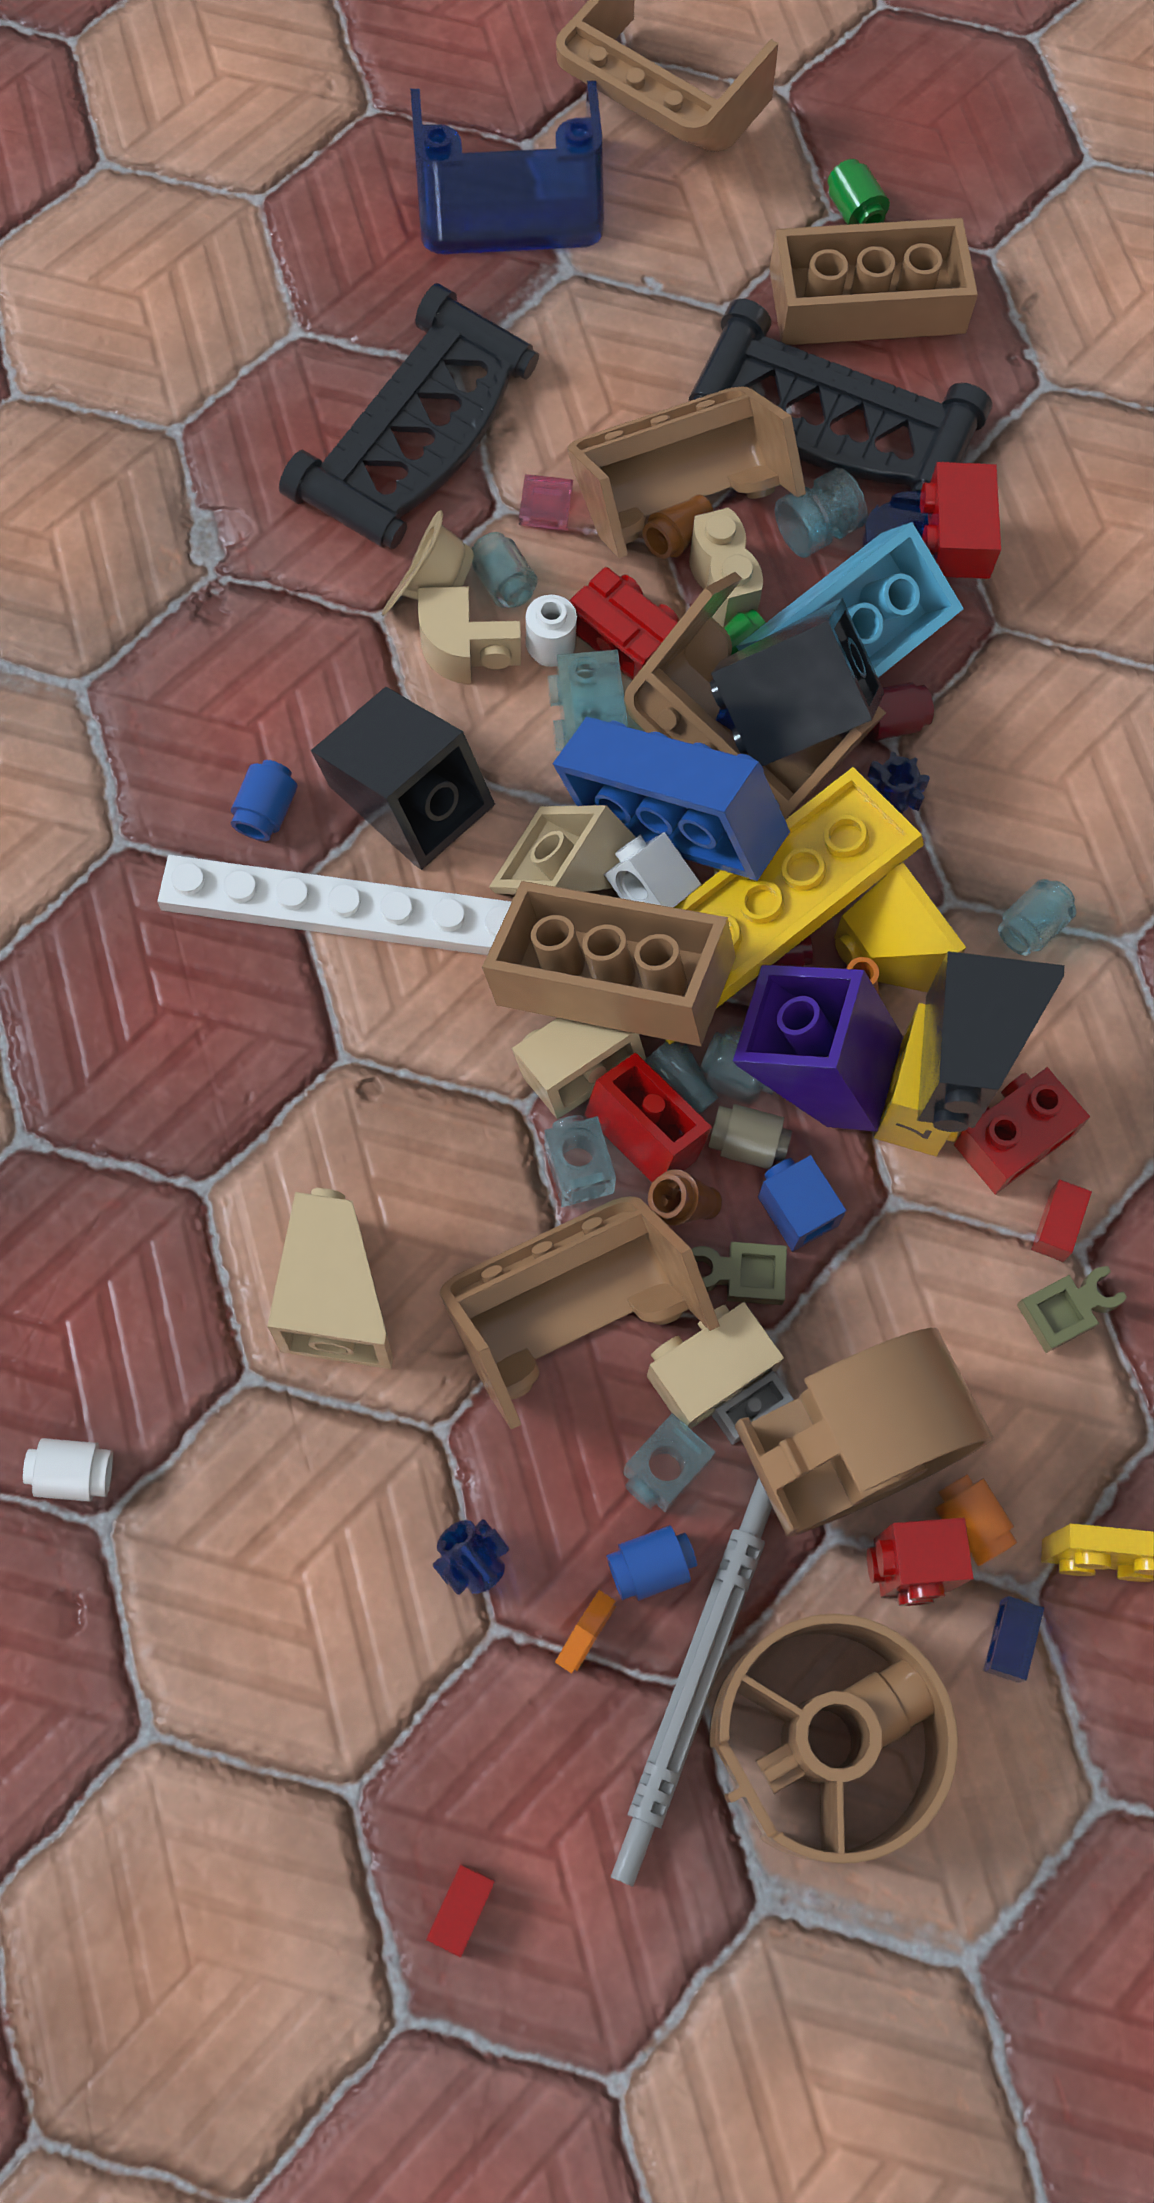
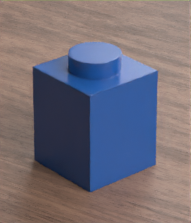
[758,1155,847,1252]

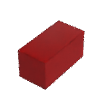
[1031,1179,1092,1262]
[426,1864,495,1958]

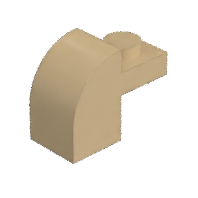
[418,587,521,684]

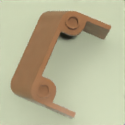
[556,0,778,152]
[567,387,806,558]
[624,572,886,820]
[440,1196,720,1430]

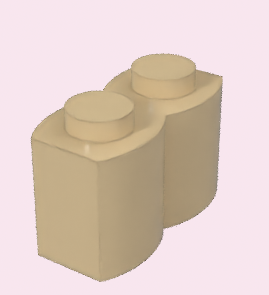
[689,508,763,628]

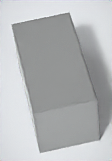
[712,1371,794,1445]

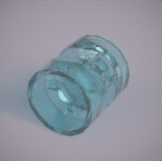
[774,468,868,558]

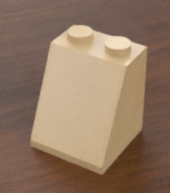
[267,1188,393,1369]

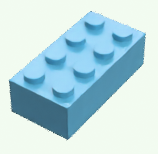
[736,522,964,677]

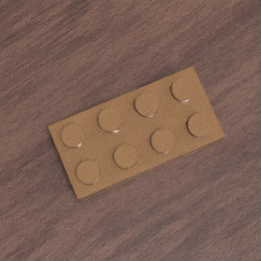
[769,218,978,345]
[482,881,736,1046]

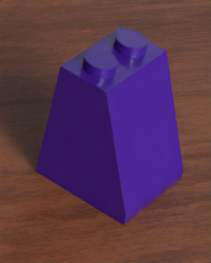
[733,965,903,1132]

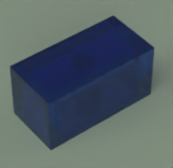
[983,1596,1044,1683]

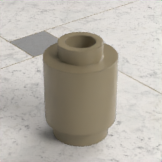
[708,1104,792,1169]

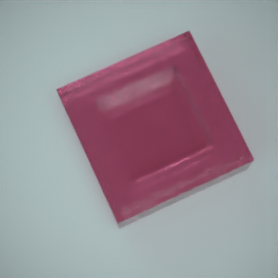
[519,474,573,531]

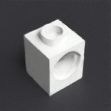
[604,832,701,907]

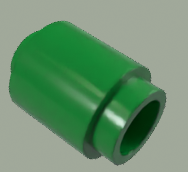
[828,159,890,225]

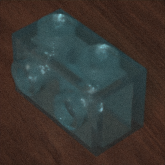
[547,650,628,751]

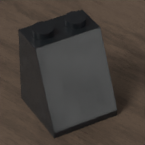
[710,598,884,767]
[310,686,495,870]
[917,951,1065,1132]

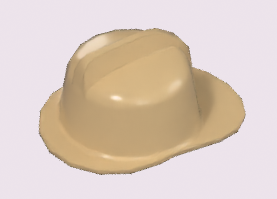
[381,510,474,616]

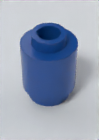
[231,760,298,842]
[606,1525,698,1601]

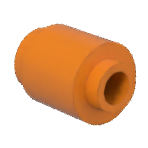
[935,1474,1017,1566]

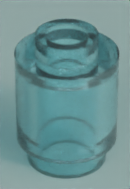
[472,532,538,608]
[998,879,1076,956]

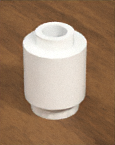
[526,595,577,667]
[23,1438,113,1502]

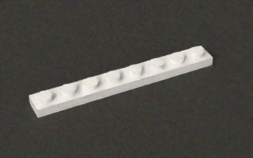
[157,855,512,955]

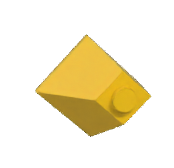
[834,863,966,993]

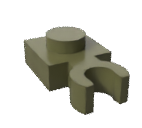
[692,1242,787,1305]
[1017,1266,1127,1353]

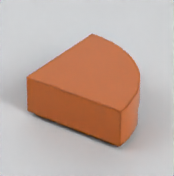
[555,1590,617,1673]

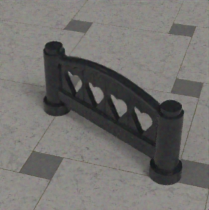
[279,283,539,549]
[689,298,993,506]

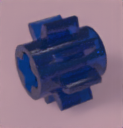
[867,752,930,815]
[432,1519,510,1595]

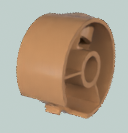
[735,1328,994,1537]
[709,1614,958,1863]

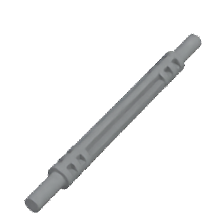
[611,1478,772,1887]

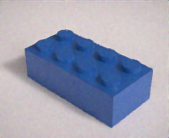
[553,716,790,881]

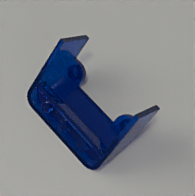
[410,80,604,254]

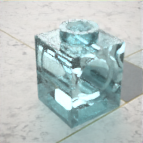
[544,1115,616,1207]
[623,1413,716,1513]

